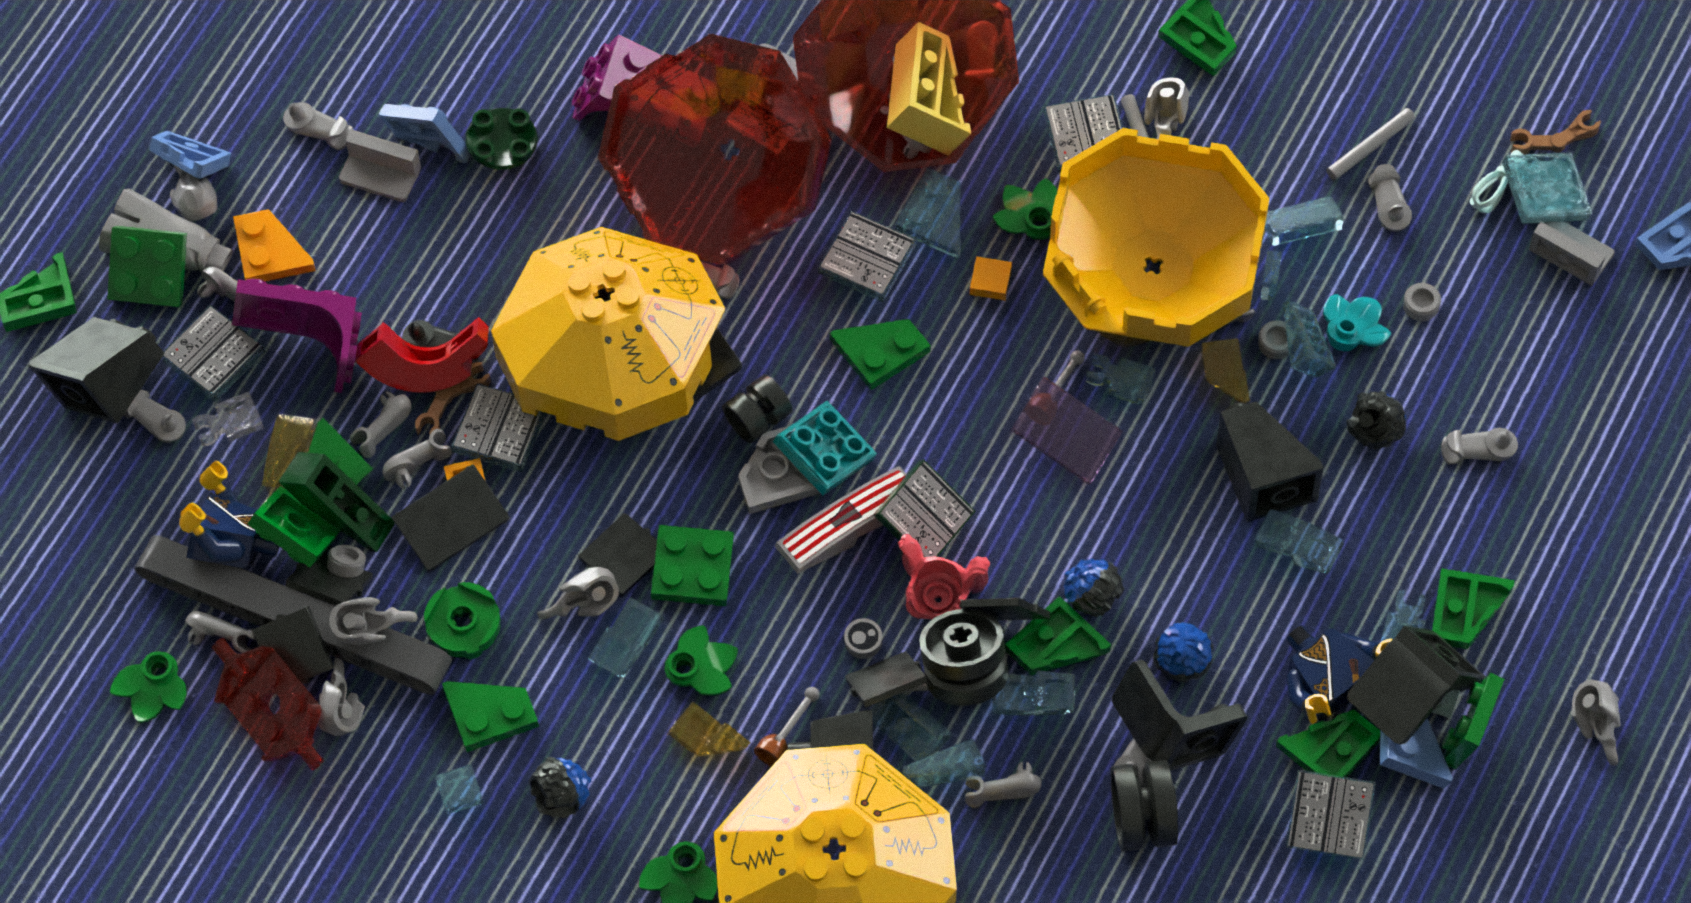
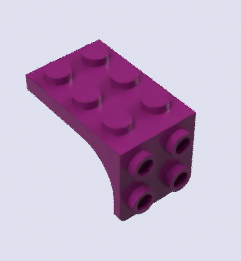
[572,35,719,148]
[232,279,362,393]

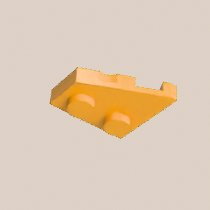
[233,209,316,281]

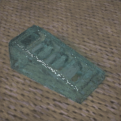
[1283,300,1335,378]
[902,739,986,788]

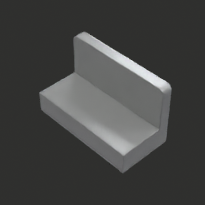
[339,129,421,202]
[1529,220,1614,286]

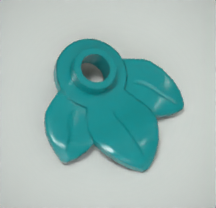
[1323,294,1391,351]

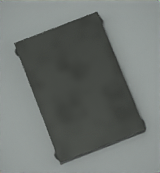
[392,464,510,572]

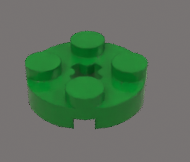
[424,582,501,659]

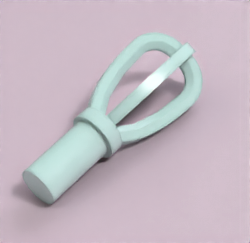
[1470,150,1525,213]

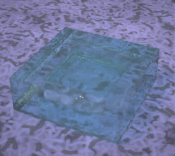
[1260,250,1282,301]
[435,764,484,815]

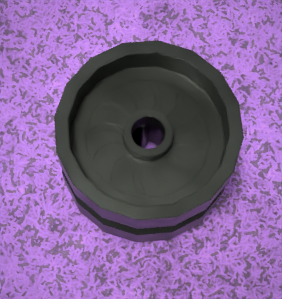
[919,608,1009,706]
[1110,760,1178,852]

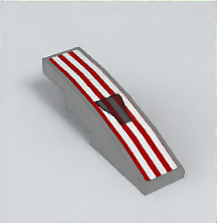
[775,466,907,574]

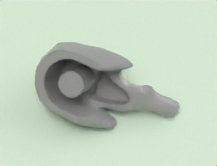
[1144,77,1189,139]
[170,165,217,221]
[537,567,619,619]
[329,597,417,645]
[315,658,365,737]
[1572,679,1621,766]

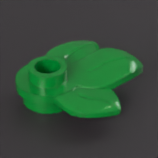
[993,178,1058,240]
[664,625,738,696]
[110,651,187,723]
[639,841,718,903]

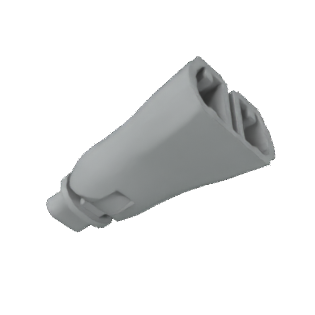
[99,188,233,272]

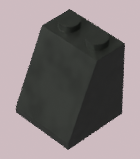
[29,317,165,424]
[1216,401,1324,522]

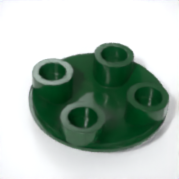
[466,108,538,170]

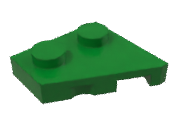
[0,252,77,332]
[829,319,931,390]
[442,681,539,752]

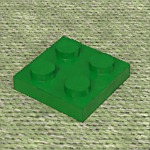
[107,226,187,307]
[248,486,341,568]
[651,525,734,606]

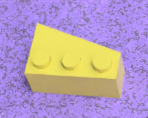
[887,22,971,156]

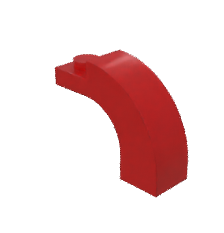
[355,317,489,392]

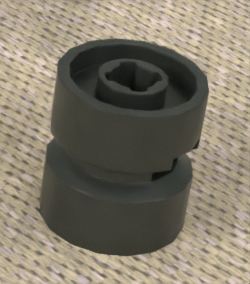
[722,374,793,443]

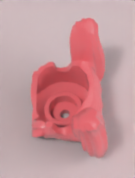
[898,534,990,620]

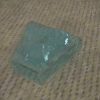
[895,168,960,259]

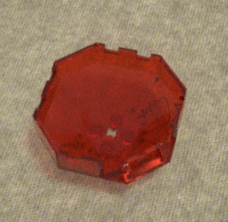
[793,0,1019,172]
[598,34,832,264]

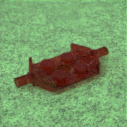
[212,638,324,770]

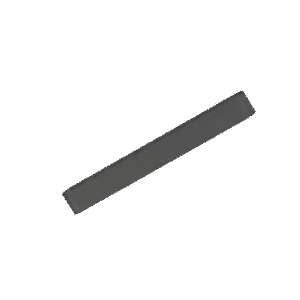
[134,535,452,695]

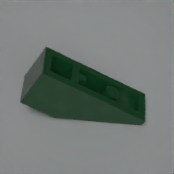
[279,452,395,552]

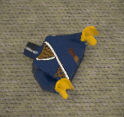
[179,461,279,568]
[1286,625,1393,724]

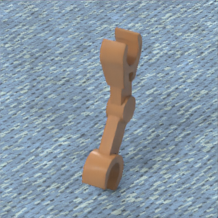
[1510,110,1601,156]
[415,362,491,435]

